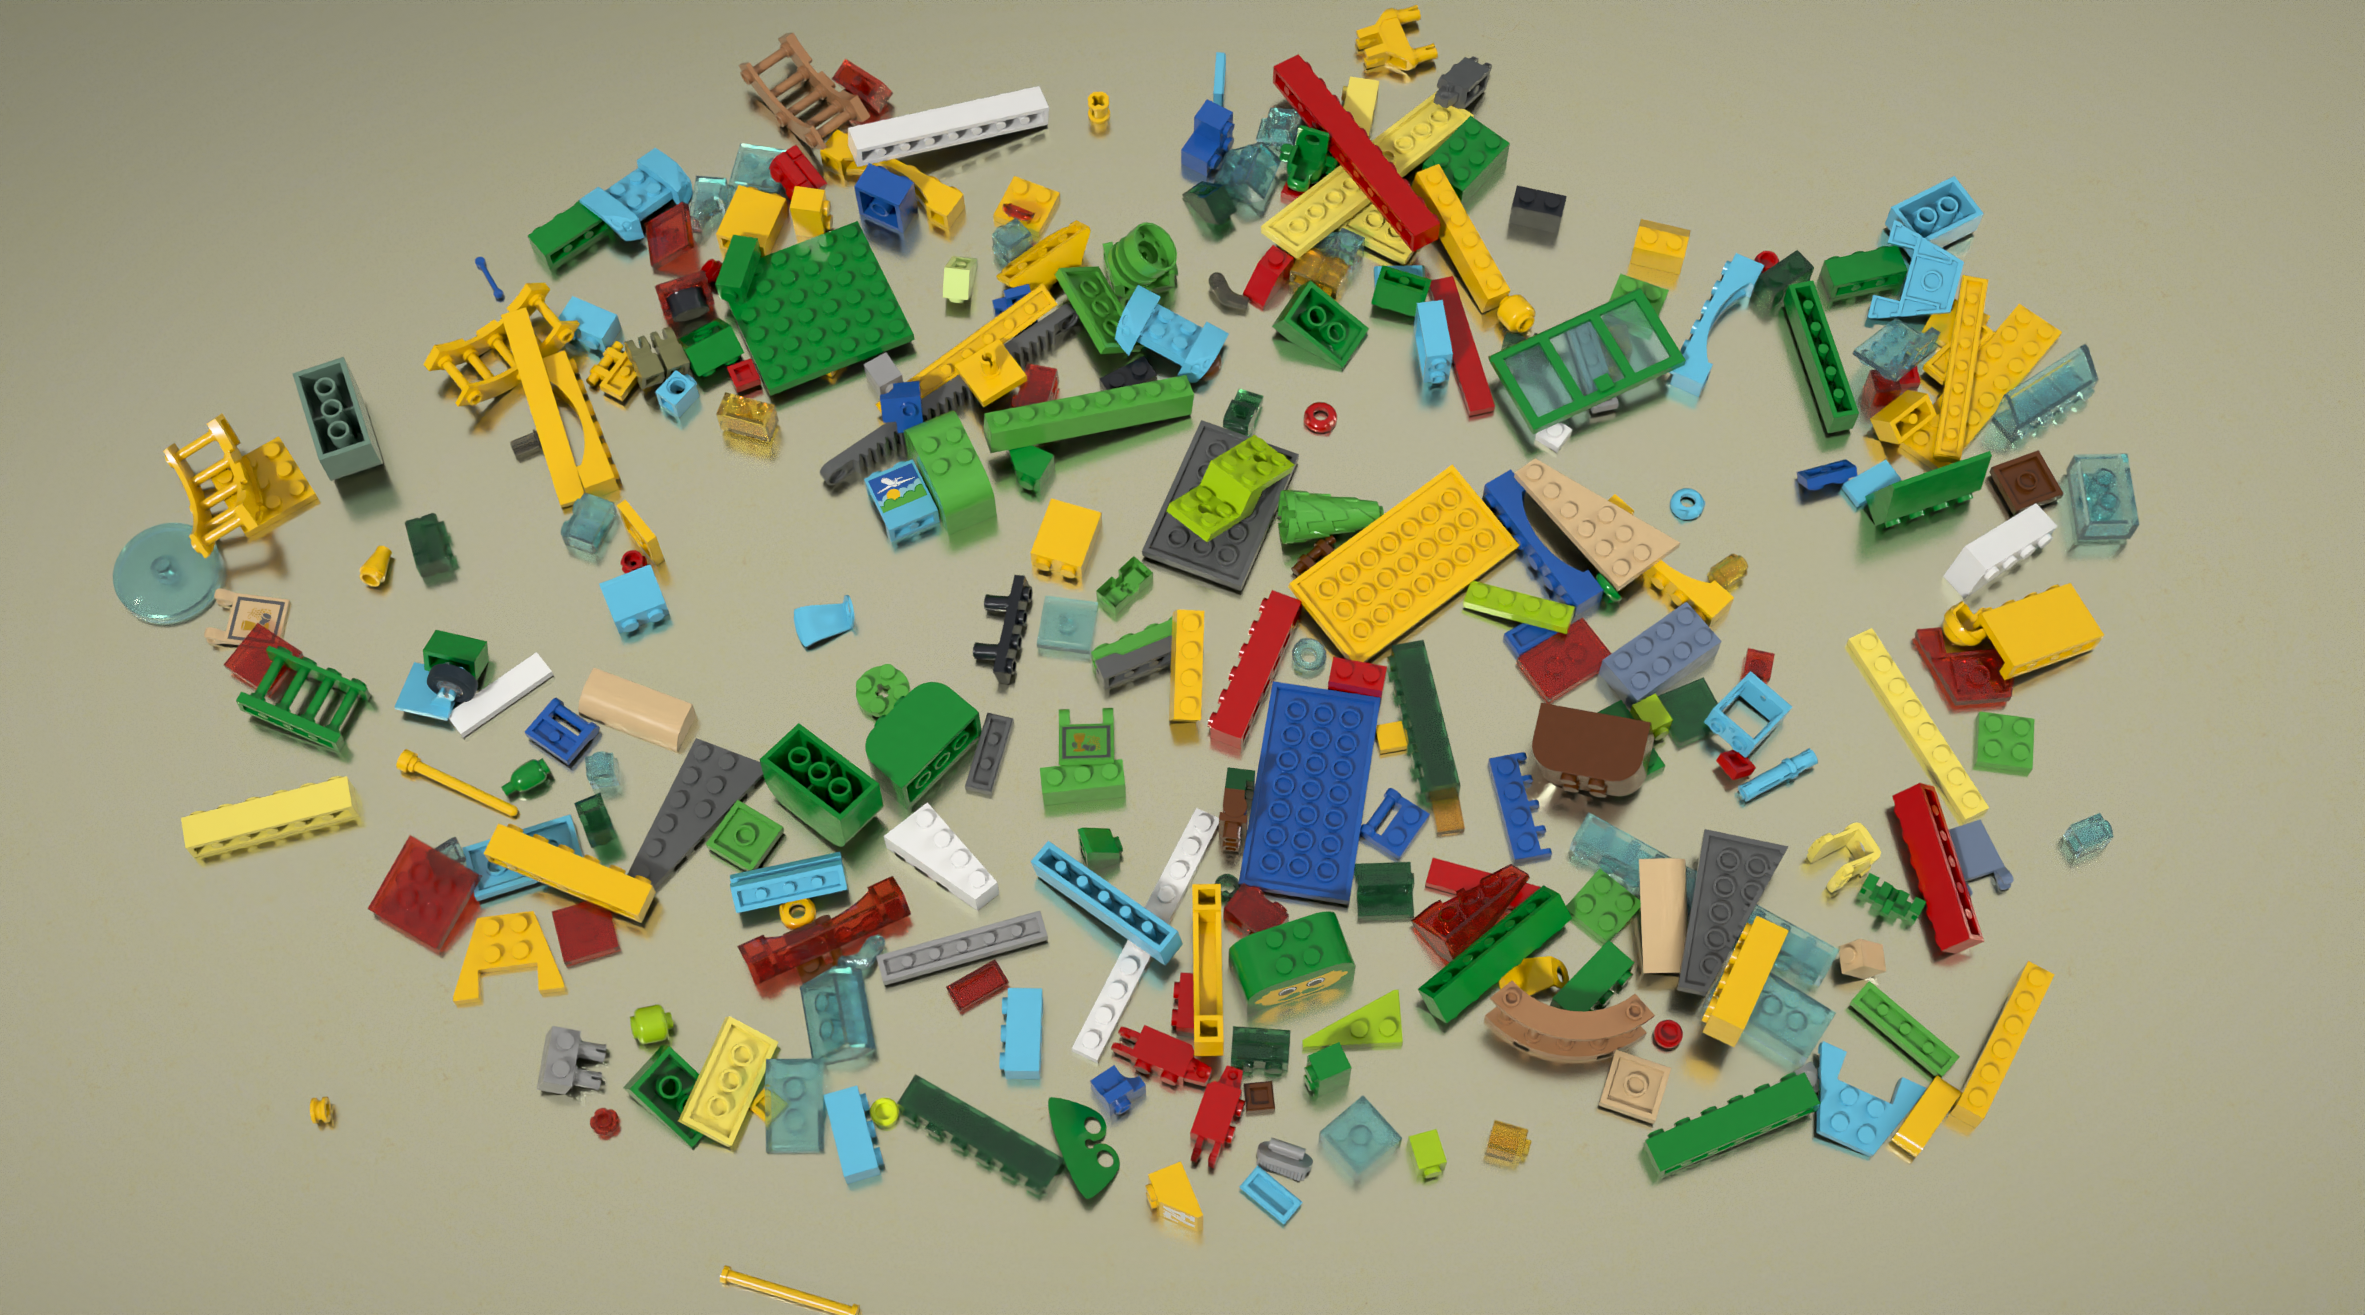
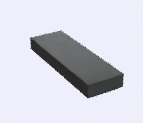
[965,712,1014,796]

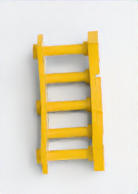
[423,283,580,407]
[163,413,263,558]

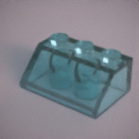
[800,966,876,1067]

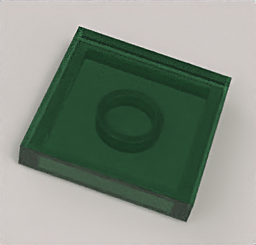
[1658,677,1718,747]

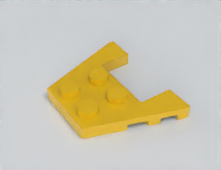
[453,911,566,1005]

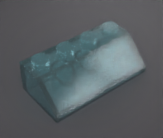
[1992,344,2099,443]

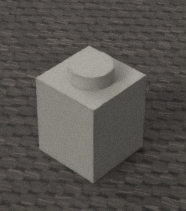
[864,352,903,397]

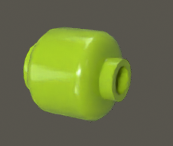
[630,1004,673,1044]

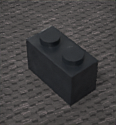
[1509,185,1567,233]

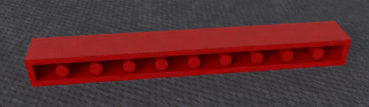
[1273,54,1440,252]

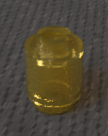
[1707,553,1748,590]

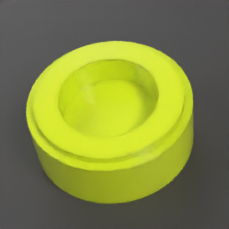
[870,1098,900,1128]

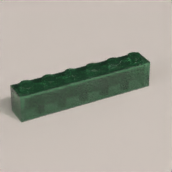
[1387,640,1461,803]
[897,1074,1065,1196]

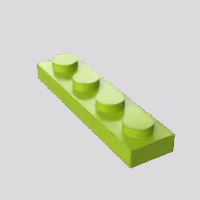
[1463,581,1575,634]

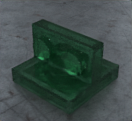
[1354,862,1415,920]

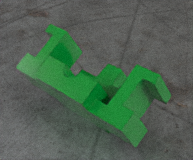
[1858,873,1926,924]

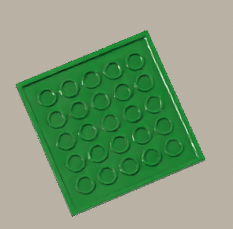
[727,221,915,396]

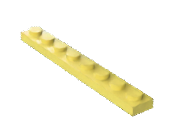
[1847,628,1989,823]

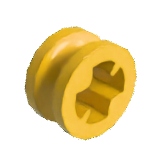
[310,1096,331,1124]

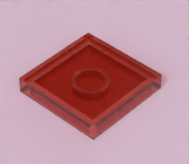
[645,202,694,269]
[224,623,303,697]
[552,901,621,966]

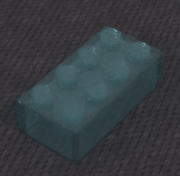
[1703,971,1836,1068]

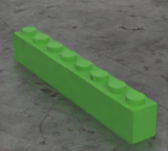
[983,375,1194,453]

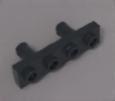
[973,575,1033,684]

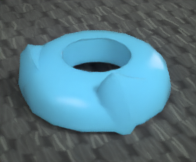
[1670,488,1705,520]

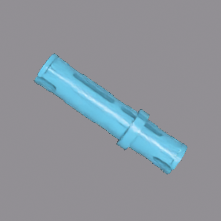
[1738,748,1818,802]

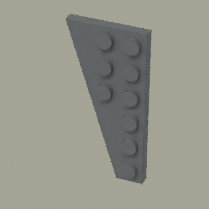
[1677,829,1789,996]

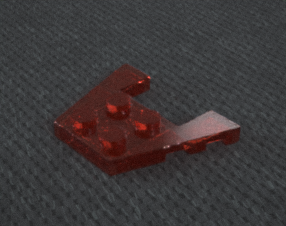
[1915,627,2014,706]

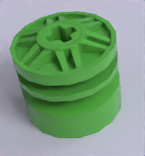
[1108,222,1177,290]

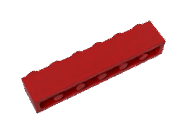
[1207,590,1302,750]
[1892,783,1985,954]

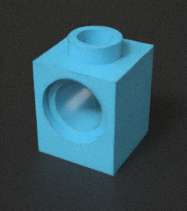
[655,370,699,418]

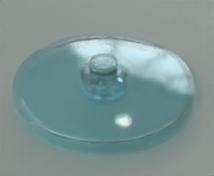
[113,523,223,623]

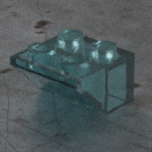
[1211,142,1281,204]

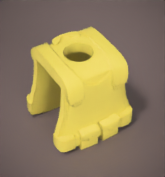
[1807,822,1881,893]

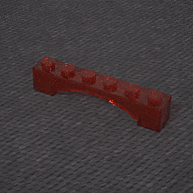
[737,876,911,986]

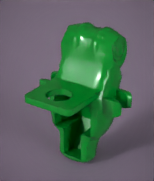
[1279,125,1338,192]

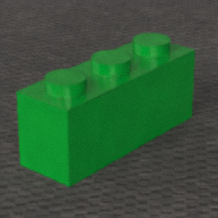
[528,200,612,269]
[1820,246,1908,299]
[1550,940,1635,1012]

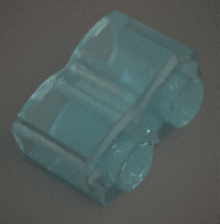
[561,492,617,555]

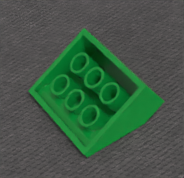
[1865,451,1992,528]

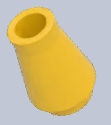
[359,546,392,586]

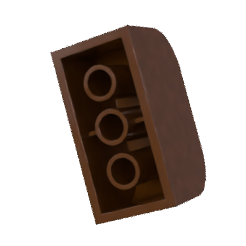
[1532,703,1654,798]

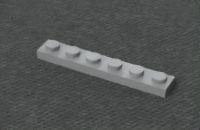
[876,911,1048,985]

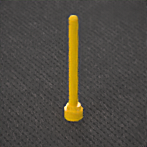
[396,749,518,816]

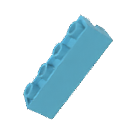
[730,852,847,913]

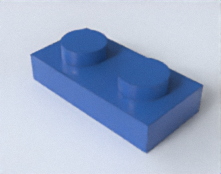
[1797,459,1858,490]

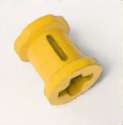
[1088,92,1110,124]

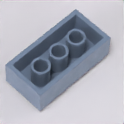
[1599,602,1722,710]

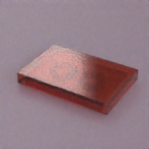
[1516,617,1611,703]

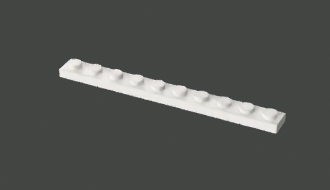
[1072,808,1219,1063]

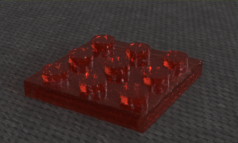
[368,835,482,950]

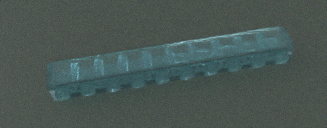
[1570,812,1839,986]

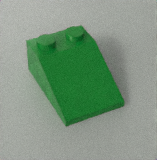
[1272,280,1369,369]
[623,1045,704,1148]

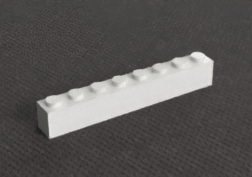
[848,86,1049,167]

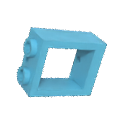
[1413,300,1453,383]
[1704,671,1792,758]

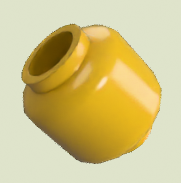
[1497,294,1536,333]

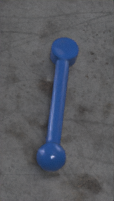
[475,257,504,299]

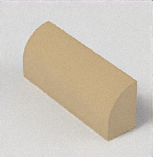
[578,668,696,752]
[1639,858,1688,974]

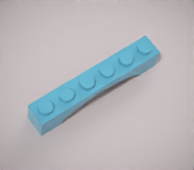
[1669,253,1764,397]

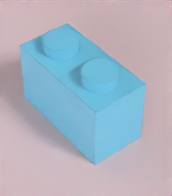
[558,296,621,351]

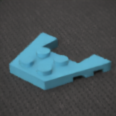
[1867,220,1964,319]
[1816,1041,1926,1157]

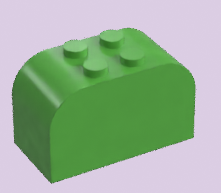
[904,410,997,535]

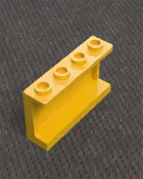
[1972,583,2104,680]

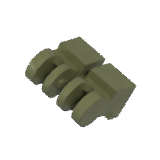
[624,326,690,390]

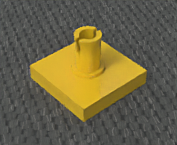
[955,339,1028,407]

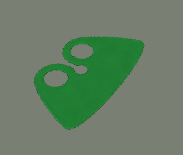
[1048,1097,1120,1199]

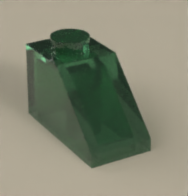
[1182,181,1237,225]

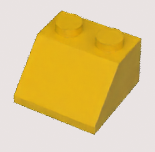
[1630,219,1691,275]

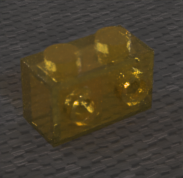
[716,392,779,442]

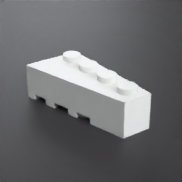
[1943,503,2058,599]
[884,802,999,911]

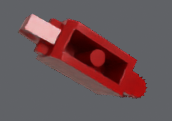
[1111,1025,1212,1086]
[1190,1065,1245,1168]

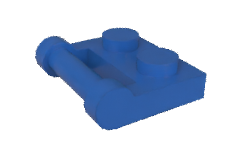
[525,697,600,765]
[1360,788,1430,860]

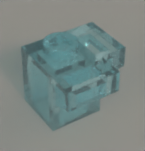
[1256,107,1302,147]

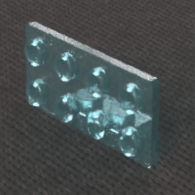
[1852,318,1941,382]

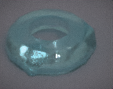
[1292,638,1327,672]

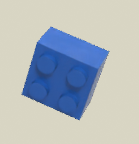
[854,163,918,233]

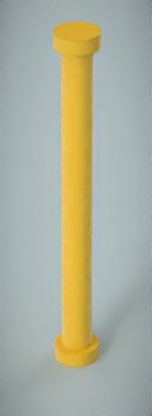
[720,1265,860,1315]

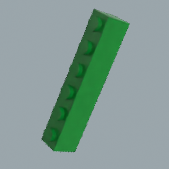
[1783,280,1859,433]
[1418,885,1572,1023]
[1644,1072,1821,1178]

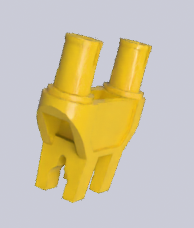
[1355,5,1438,70]

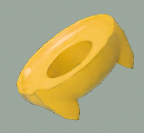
[779,898,816,930]

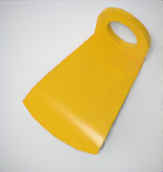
[1499,956,1569,996]

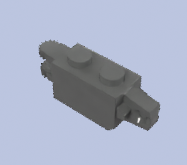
[1433,56,1492,109]

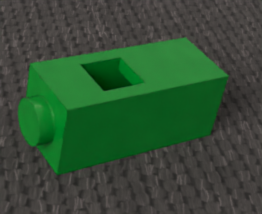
[716,235,762,303]

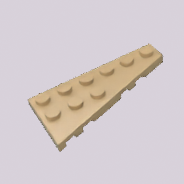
[1514,458,1680,591]

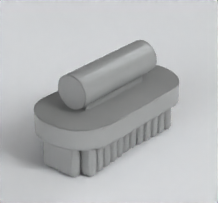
[1256,1137,1313,1181]

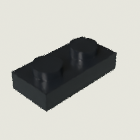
[1099,356,1157,390]

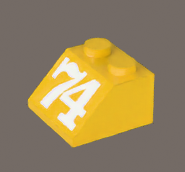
[1145,1161,1203,1232]

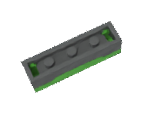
[1091,617,1172,690]

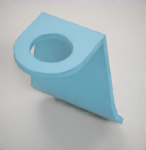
[794,595,855,647]

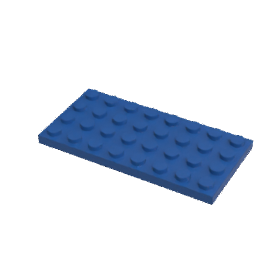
[1238,681,1381,905]

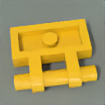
[586,341,638,401]

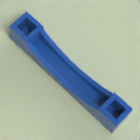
[1482,469,1604,617]

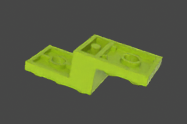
[1166,435,1295,542]

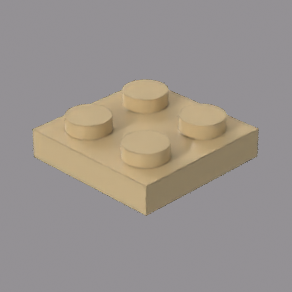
[1599,1050,1671,1124]

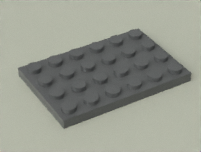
[1142,420,1299,591]

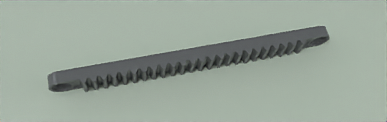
[820,304,1079,485]

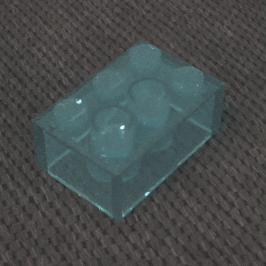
[2066,454,2139,540]

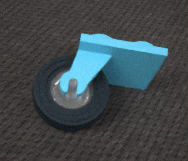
[395,662,478,721]

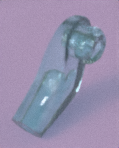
[838,935,885,971]

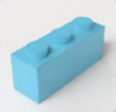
[999,988,1043,1080]
[824,1086,884,1184]

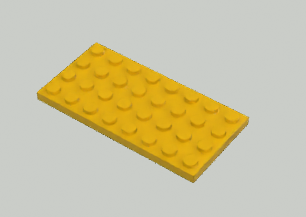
[1288,464,1520,662]

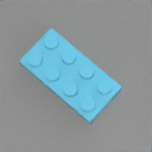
[462,814,583,901]

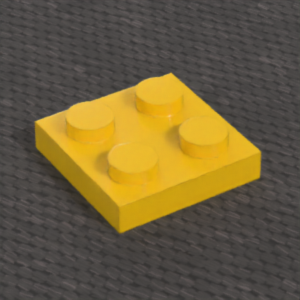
[993,176,1060,238]

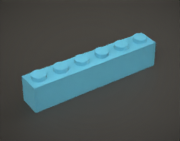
[1031,841,1183,965]

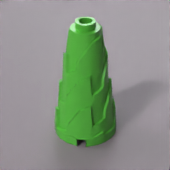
[1278,490,1384,544]

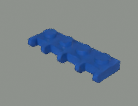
[1488,752,1552,863]

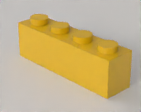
[1169,609,1204,722]

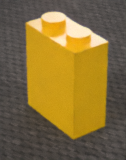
[716,185,789,258]
[1030,498,1102,579]

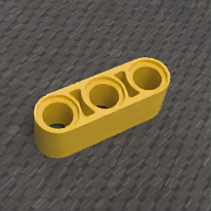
[1891,1075,1961,1158]

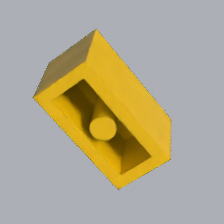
[790,186,833,238]
[1870,390,1937,444]

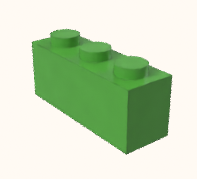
[1040,759,1126,806]

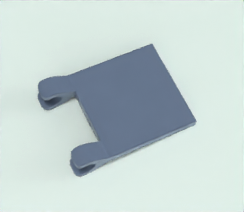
[1949,819,2014,897]

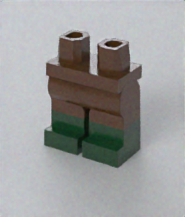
[1219,767,1255,852]

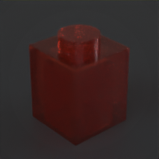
[1864,367,1902,408]

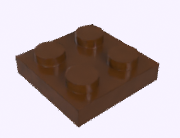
[1989,450,2064,515]

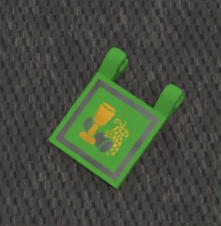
[1059,708,1114,765]

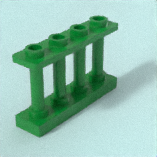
[236,646,370,753]

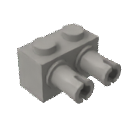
[537,1026,607,1095]

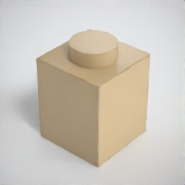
[1838,939,1886,979]

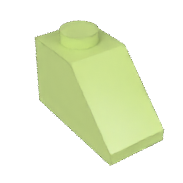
[943,256,978,303]

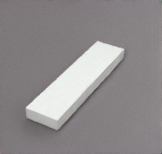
[448,652,553,737]

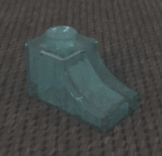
[688,176,733,233]
[1307,228,1365,273]

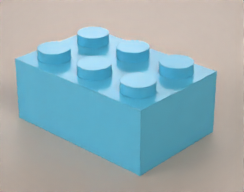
[1885,176,1984,259]

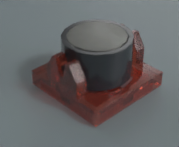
[655,270,715,322]

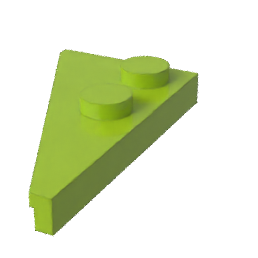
[1302,989,1403,1050]

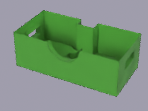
[1096,556,1153,615]

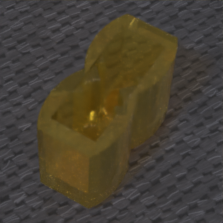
[1289,248,1349,300]

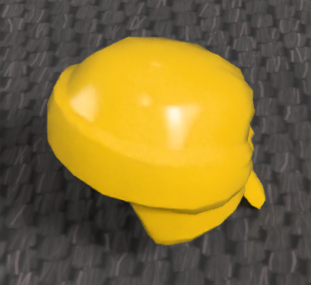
[1942,601,1987,646]

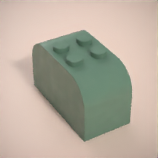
[292,357,383,481]

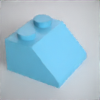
[599,565,670,634]

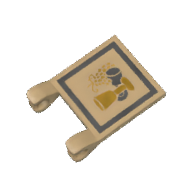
[204,588,290,649]

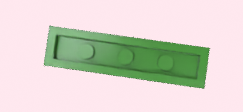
[1850,981,1960,1078]

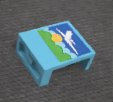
[864,459,940,542]

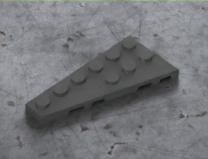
[627,738,764,890]

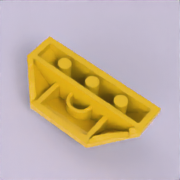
[996,220,1091,291]

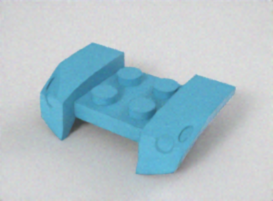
[579,148,693,241]
[1115,285,1229,383]

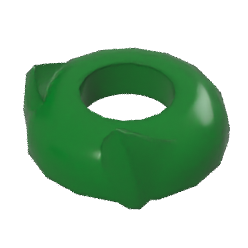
[1595,572,1622,603]

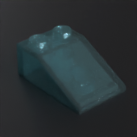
[765,1058,828,1153]

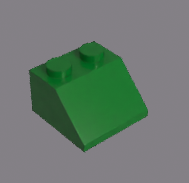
[677,318,744,377]

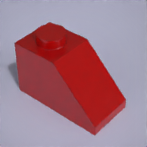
[1243,245,1294,309]

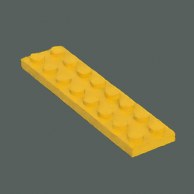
[1899,304,2062,470]

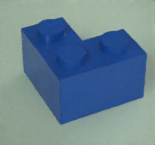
[1181,99,1235,177]

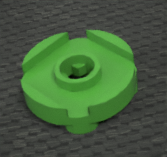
[856,664,911,717]

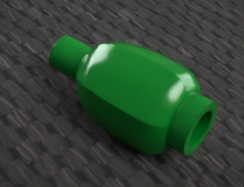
[501,758,551,796]

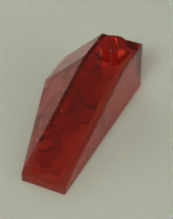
[1411,864,1530,962]

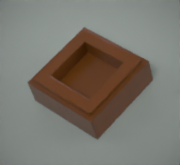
[1243,1081,1275,1114]

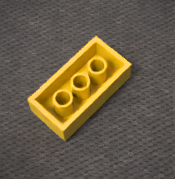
[1701,916,1789,1047]

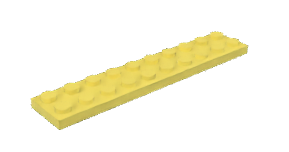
[1261,91,1474,259]

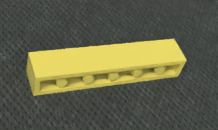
[181,776,359,858]

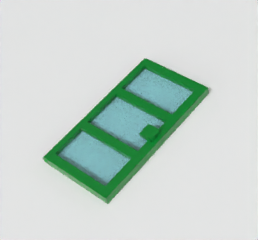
[1488,288,1686,435]

